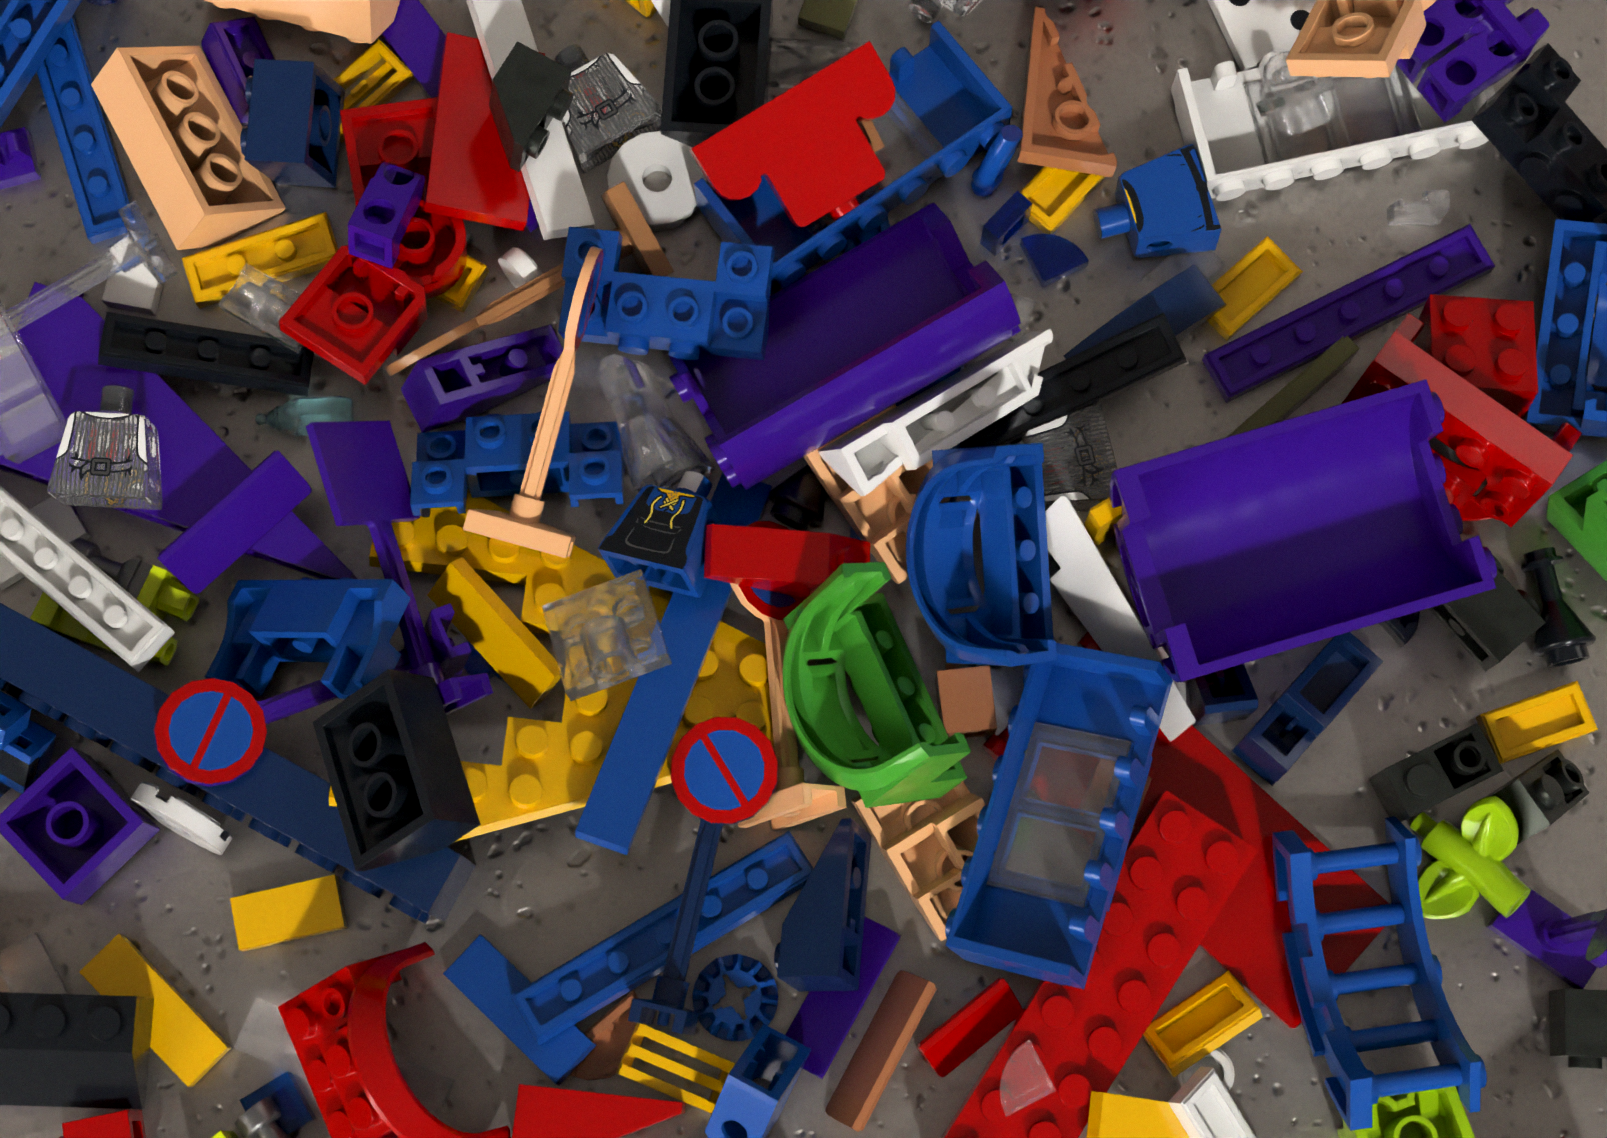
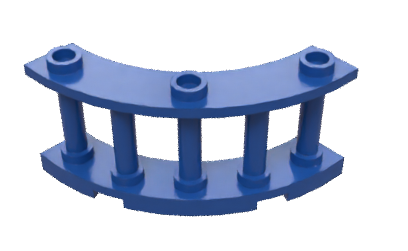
[1272,816,1487,1131]

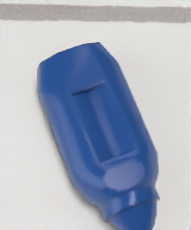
[971,125,1023,197]

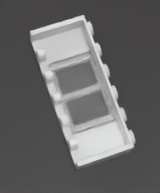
[1171,51,1495,201]

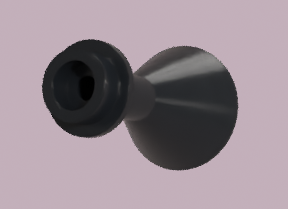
[769,464,825,531]
[1521,547,1596,668]

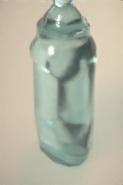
[255,396,354,436]

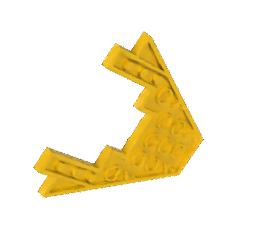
[328,489,774,842]

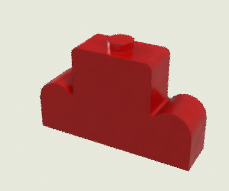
[689,41,896,227]

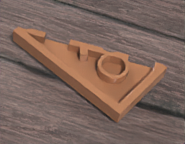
[1017,7,1117,177]

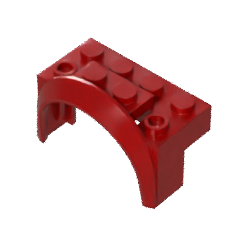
[1341,313,1582,528]
[278,942,511,1138]

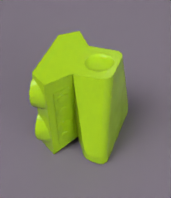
[1337,1086,1475,1138]

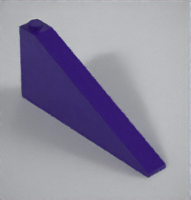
[0,282,357,579]

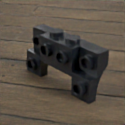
[1471,43,1607,224]

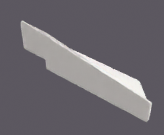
[818,328,1054,496]
[1045,494,1196,742]

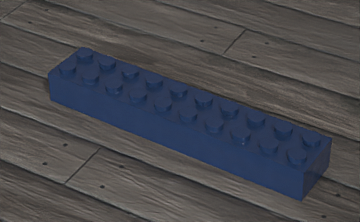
[0,603,476,924]

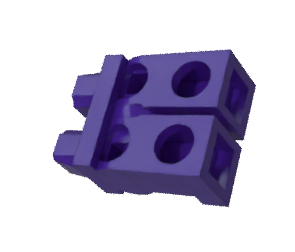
[1396,0,1550,123]

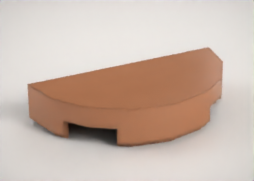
[570,990,646,1081]

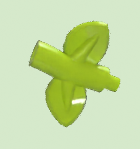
[1410,796,1531,919]

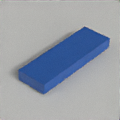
[443,934,597,1086]

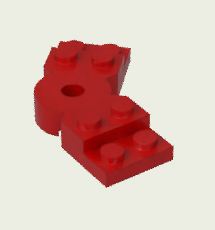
[278,97,467,385]

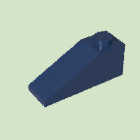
[774,818,872,992]

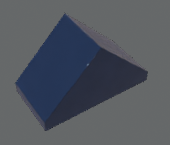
[1187,663,1258,726]

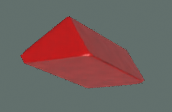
[917,978,1022,1078]

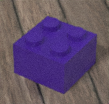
[0,747,161,905]

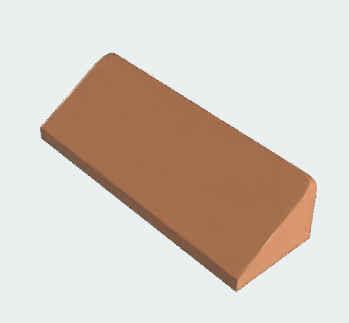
[825,970,937,1132]

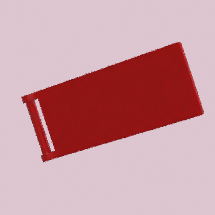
[982,632,1389,1029]

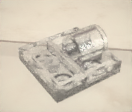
[542,569,672,701]

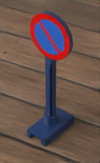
[628,717,779,1035]

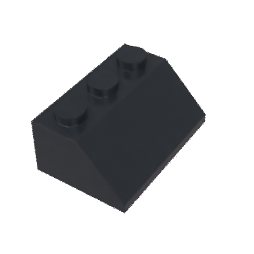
[660,0,773,147]
[313,669,481,871]
[0,992,154,1109]

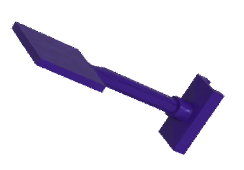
[305,420,493,715]

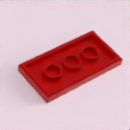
[423,32,545,231]

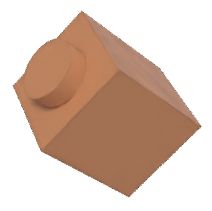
[935,663,997,739]

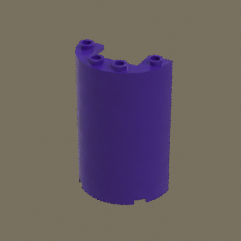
[668,202,1021,490]
[1110,379,1497,682]

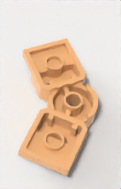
[1286,0,1437,78]

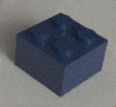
[240,59,345,188]

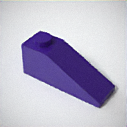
[401,324,563,433]

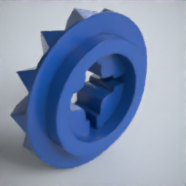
[692,954,778,1041]

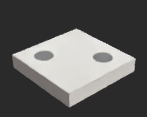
[1207,0,1316,71]

